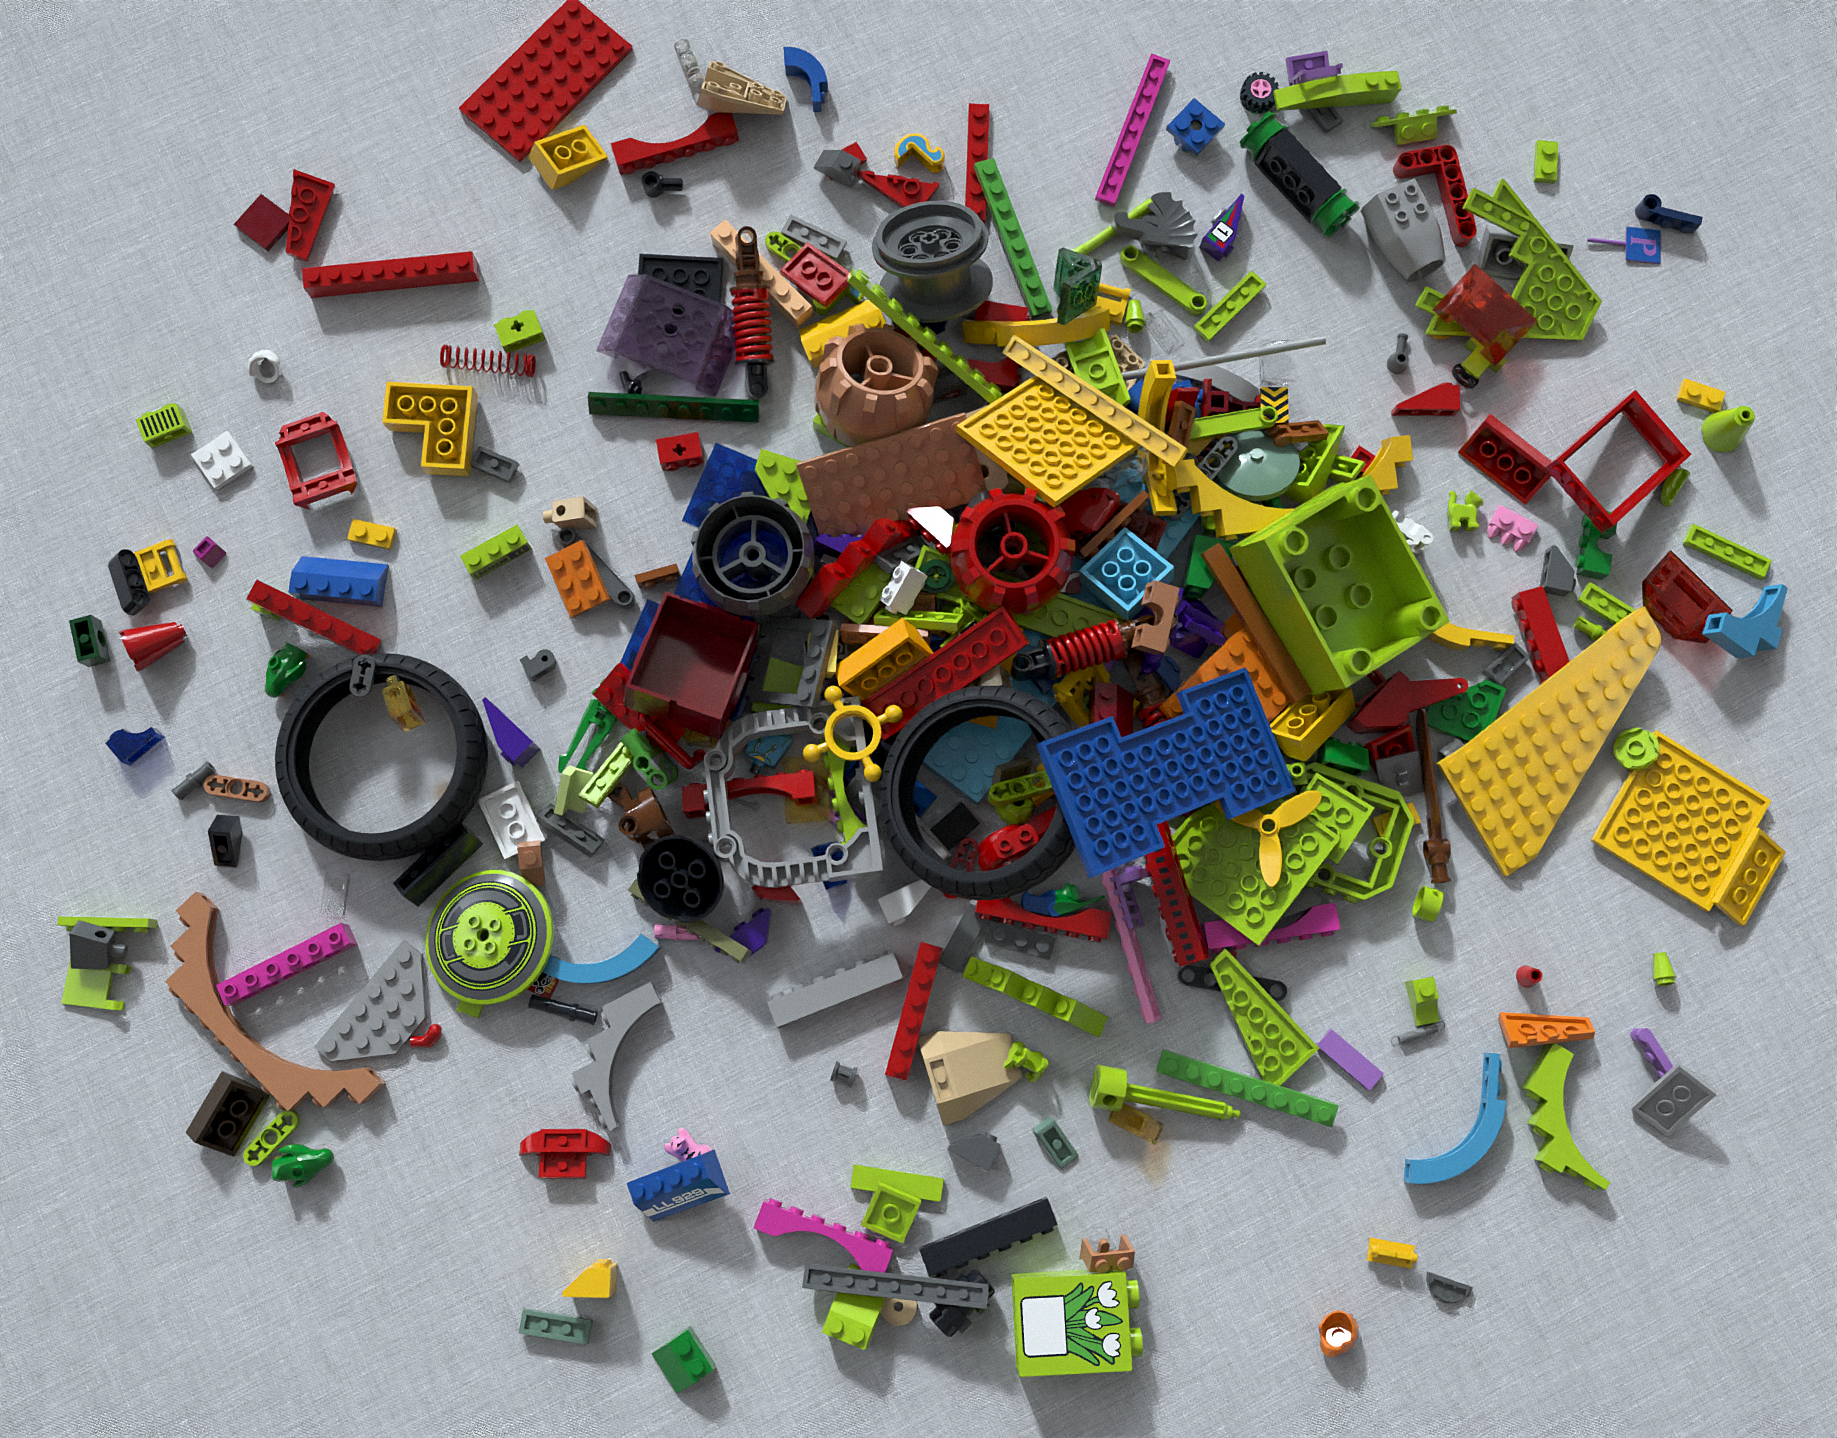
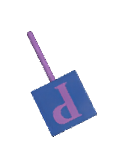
[1587,227,1661,264]

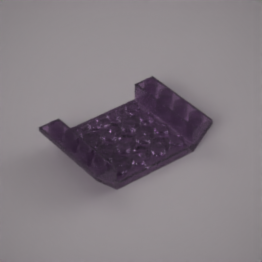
[597,274,737,397]

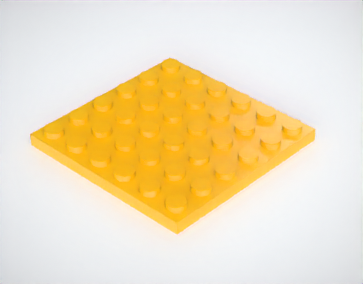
[956,375,1140,507]
[1590,730,1772,912]

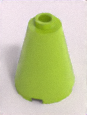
[1701,406,1755,453]

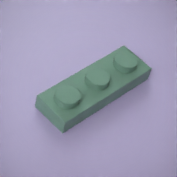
[519,1308,593,1344]

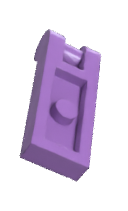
[1630,1028,1673,1079]

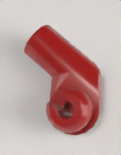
[410,1024,442,1048]

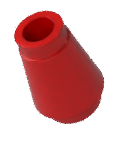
[1516,965,1543,988]

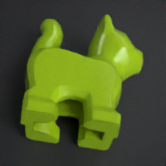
[1447,490,1483,531]

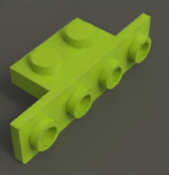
[1370,105,1457,145]

